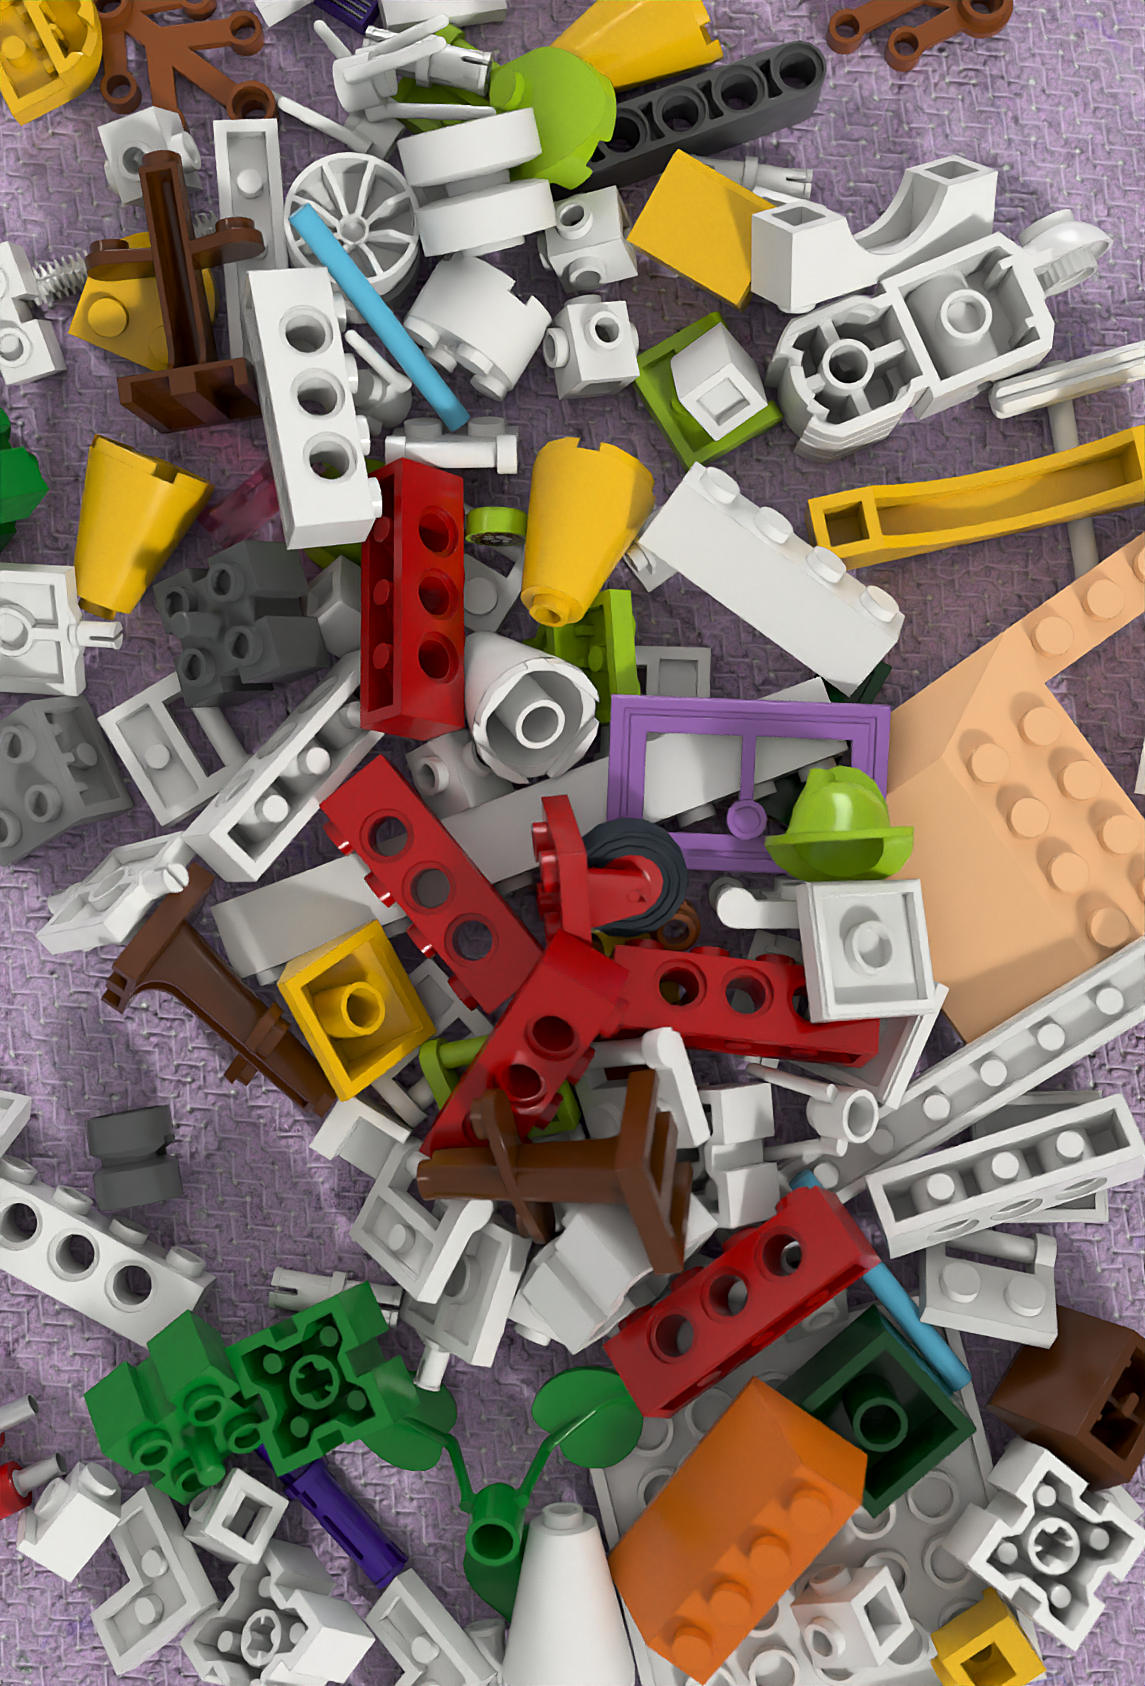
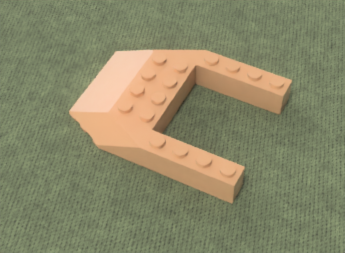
[884,532,1145,1046]

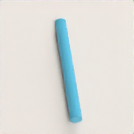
[288,202,470,432]
[788,1169,972,1392]

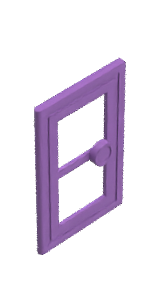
[606,694,891,873]

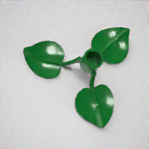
[360,1366,644,1624]

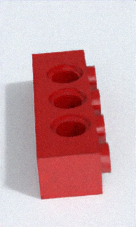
[360,457,466,741]
[319,754,544,1015]
[419,928,630,1159]
[600,939,880,1068]
[602,1185,882,1419]

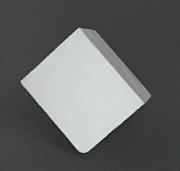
[670,322,768,442]
[300,555,361,659]
[309,1092,416,1180]

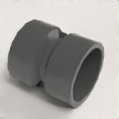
[84,1104,184,1211]

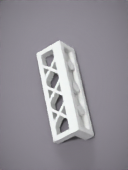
[213,118,289,365]

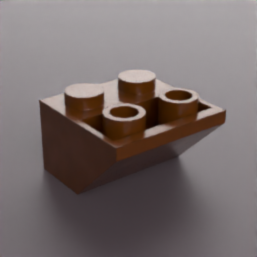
[984,1304,1145,1493]

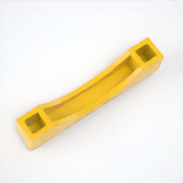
[804,425,1145,571]

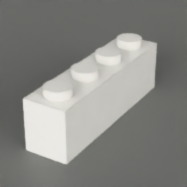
[638,461,905,697]

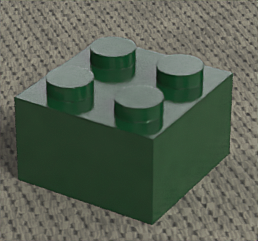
[775,1304,977,1519]

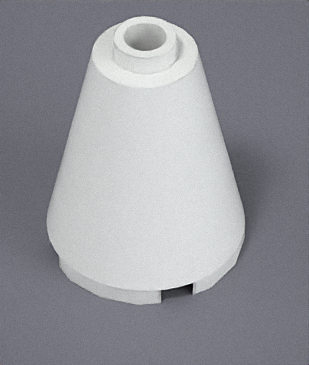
[464,631,599,784]
[501,1502,635,1686]

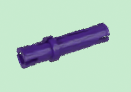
[253,1443,409,1590]

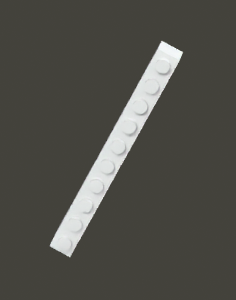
[210,676,849,987]

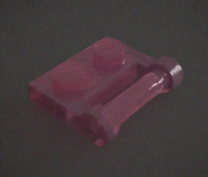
[196,458,326,550]

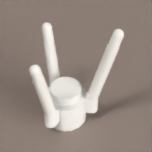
[333,14,496,123]
[271,20,406,162]
[288,330,412,437]
[746,1062,879,1162]

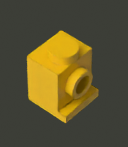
[930,1586,1047,1686]

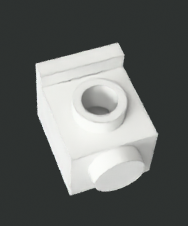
[16,1462,121,1583]
[182,1468,290,1565]

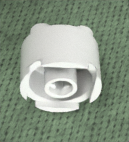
[402,251,552,402]

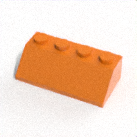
[606,1375,868,1686]

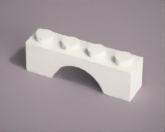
[751,155,998,313]

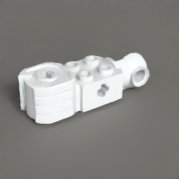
[763,209,1114,464]

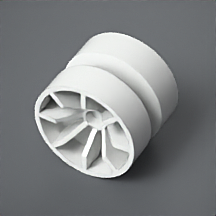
[397,107,558,258]
[283,152,420,324]

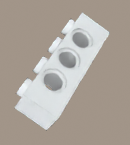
[242,267,382,550]
[180,650,385,882]
[864,1092,1145,1259]
[0,1154,217,1350]

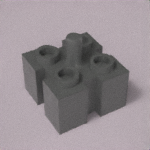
[152,540,331,708]

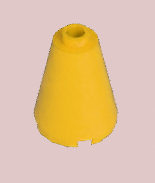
[549,0,724,94]
[73,433,216,620]
[520,437,656,627]

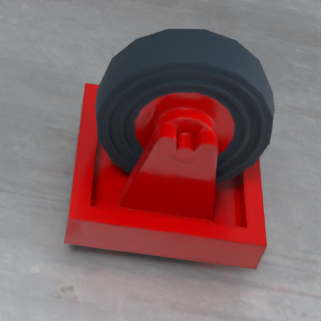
[531,794,688,947]

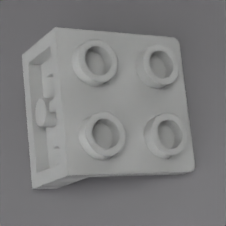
[0,694,135,867]

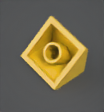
[626,149,776,314]
[277,919,437,1102]

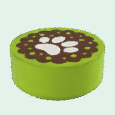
[465,507,528,546]

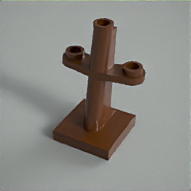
[84,150,265,434]
[101,862,338,1118]
[416,1069,693,1276]

